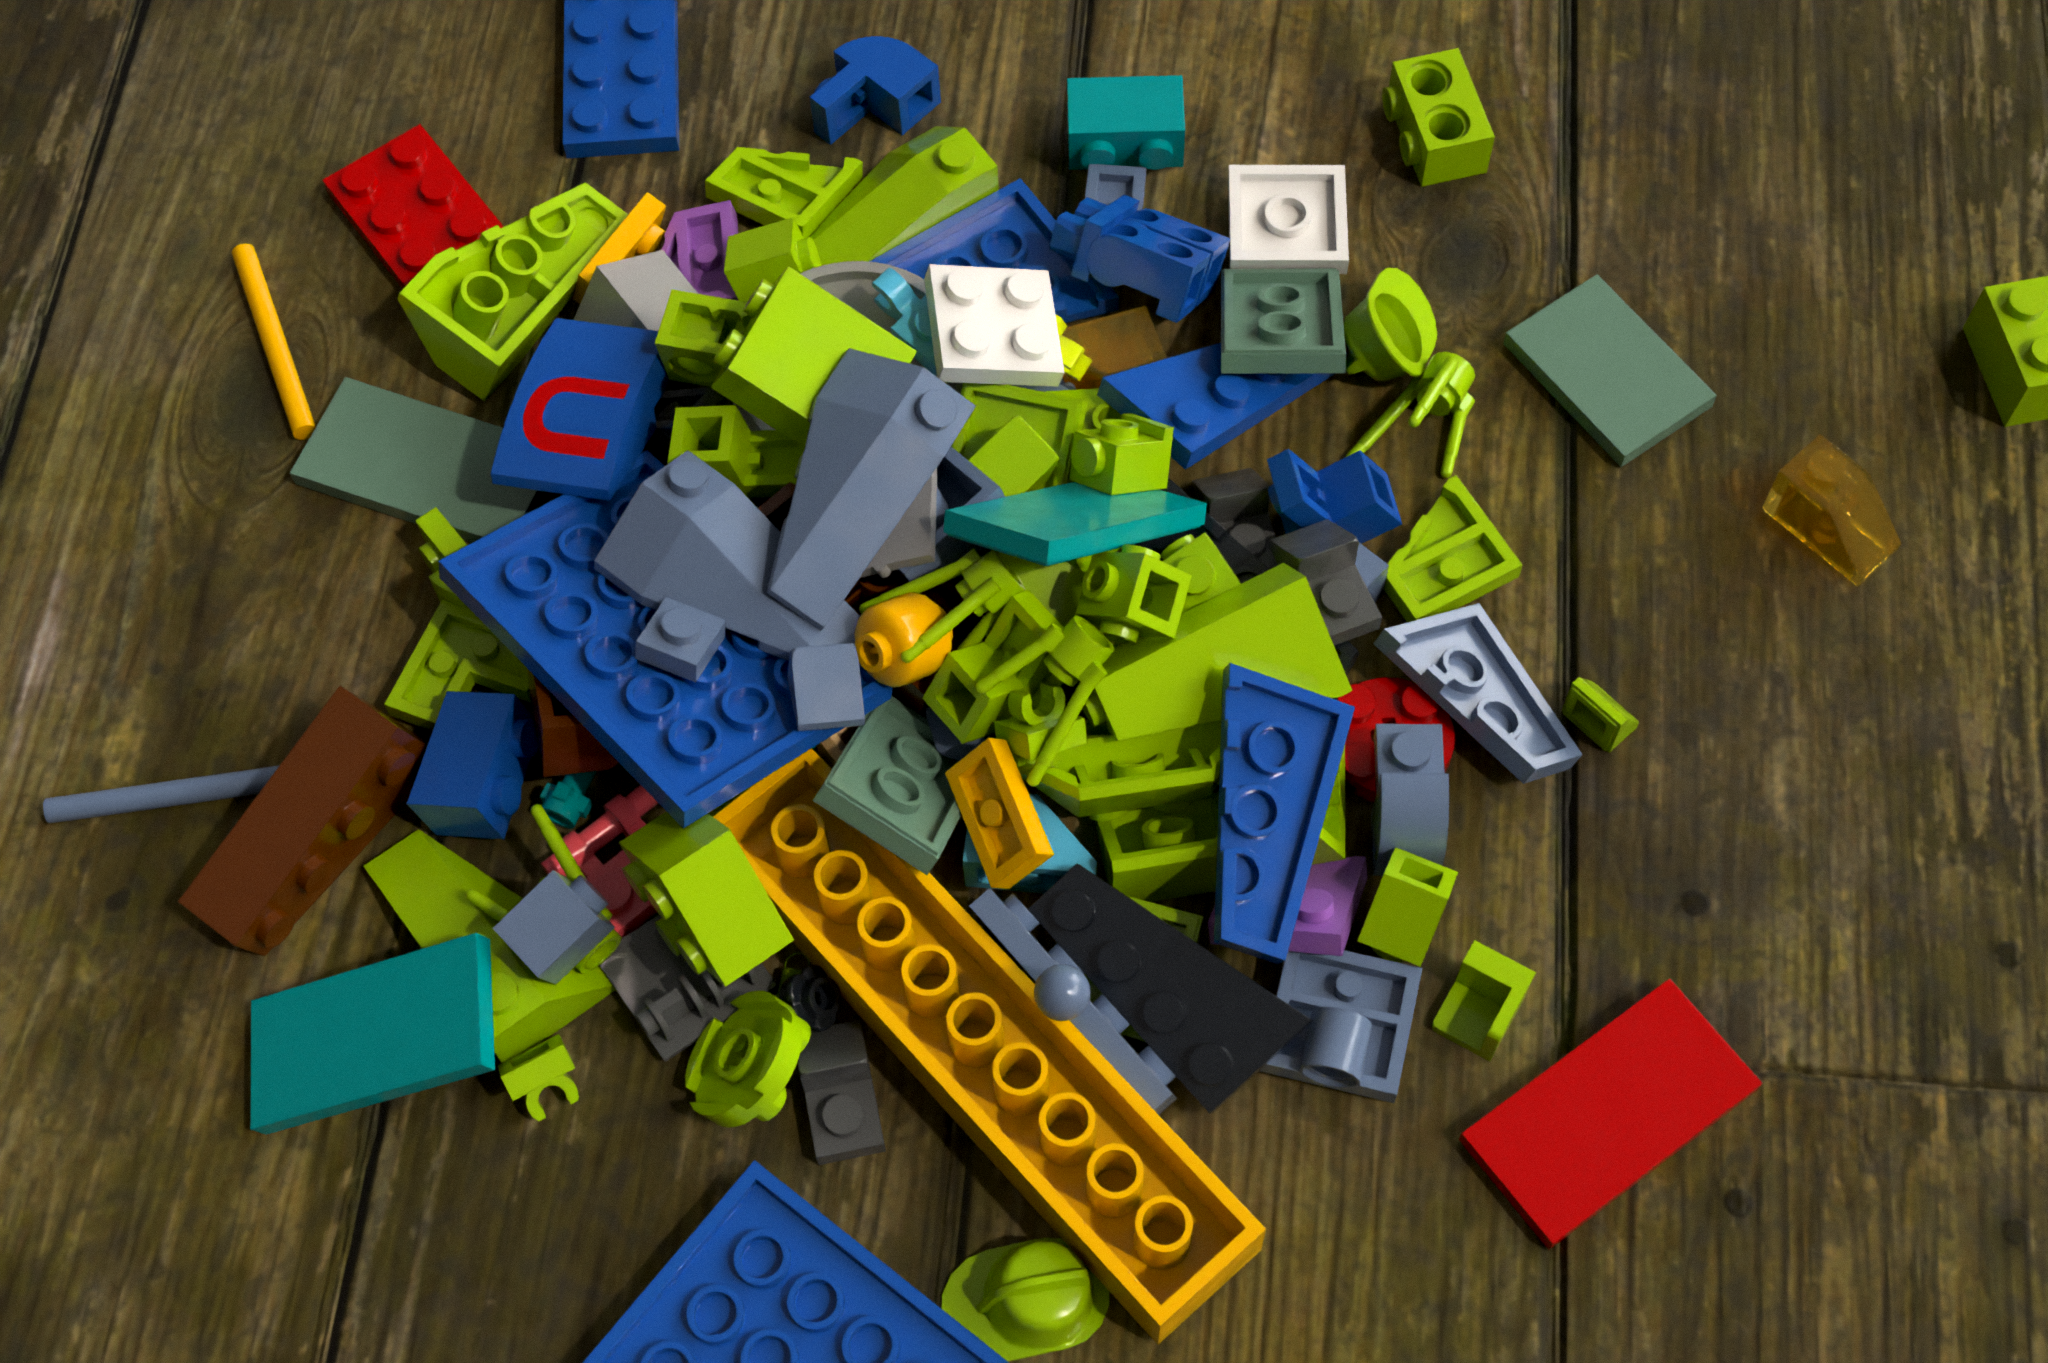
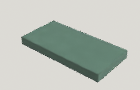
[290,377,546,543]

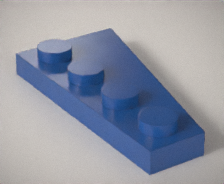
[1097,343,1348,470]
[1214,663,1355,964]

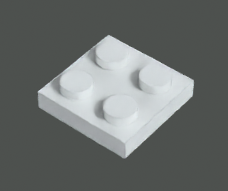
[1228,165,1349,274]
[924,264,1065,387]

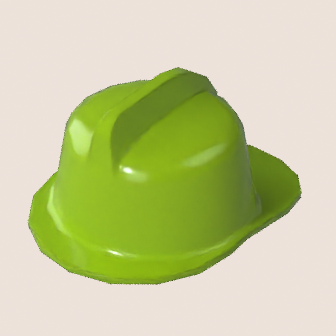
[1343,268,1437,382]
[942,1238,1109,1362]

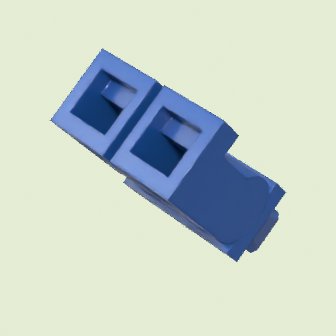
[1049,195,1231,323]

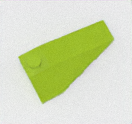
[809,126,999,266]
[397,182,629,402]
[363,829,616,1063]

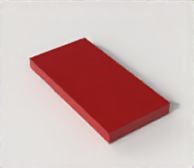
[1459,978,1763,1250]

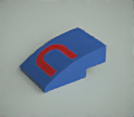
[490,318,672,501]

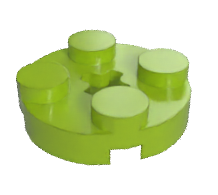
[685,990,811,1128]

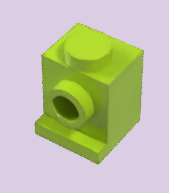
[1069,413,1174,495]

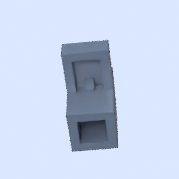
[1371,724,1449,876]

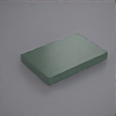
[1221,268,1346,374]
[1503,274,1717,467]
[812,696,961,875]

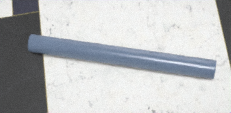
[43,765,280,824]

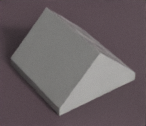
[573,250,698,391]

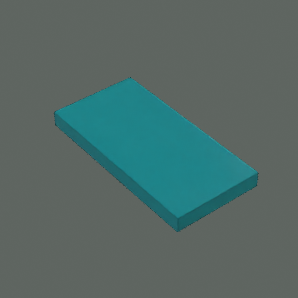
[943,482,1207,566]
[250,933,495,1135]

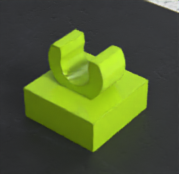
[994,681,1088,760]
[498,1034,579,1121]

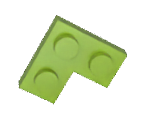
[384,599,532,731]

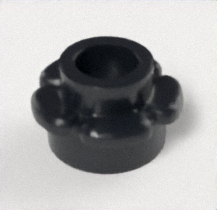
[779,965,841,1032]

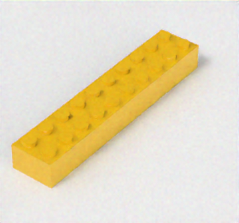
[713,748,1266,1345]

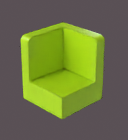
[1432,940,1536,1062]

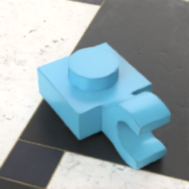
[872,267,937,376]

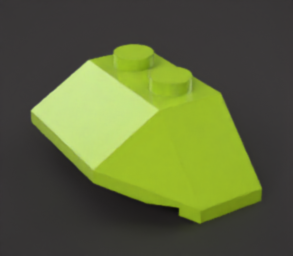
[1012,720,1221,821]

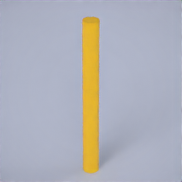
[231,244,316,440]

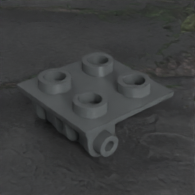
[599,915,778,1062]

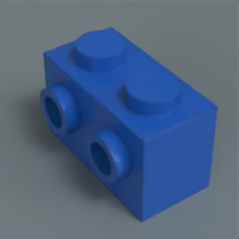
[407,691,539,839]

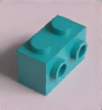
[1067,75,1185,170]

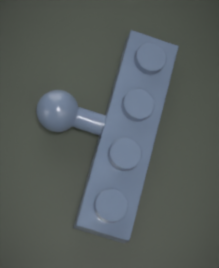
[969,888,1177,1115]

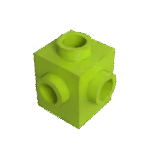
[1075,544,1192,645]

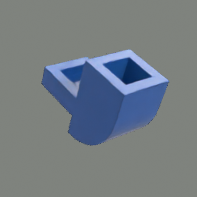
[809,36,941,145]
[1267,449,1402,544]

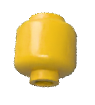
[854,592,953,688]

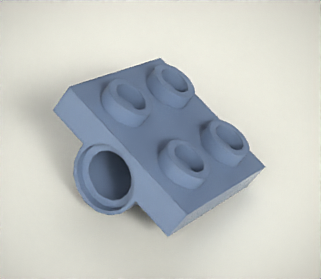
[1260,950,1423,1103]

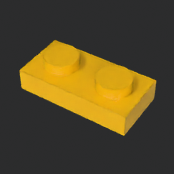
[573,192,666,304]
[945,738,1054,889]

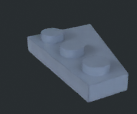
[1373,603,1583,784]

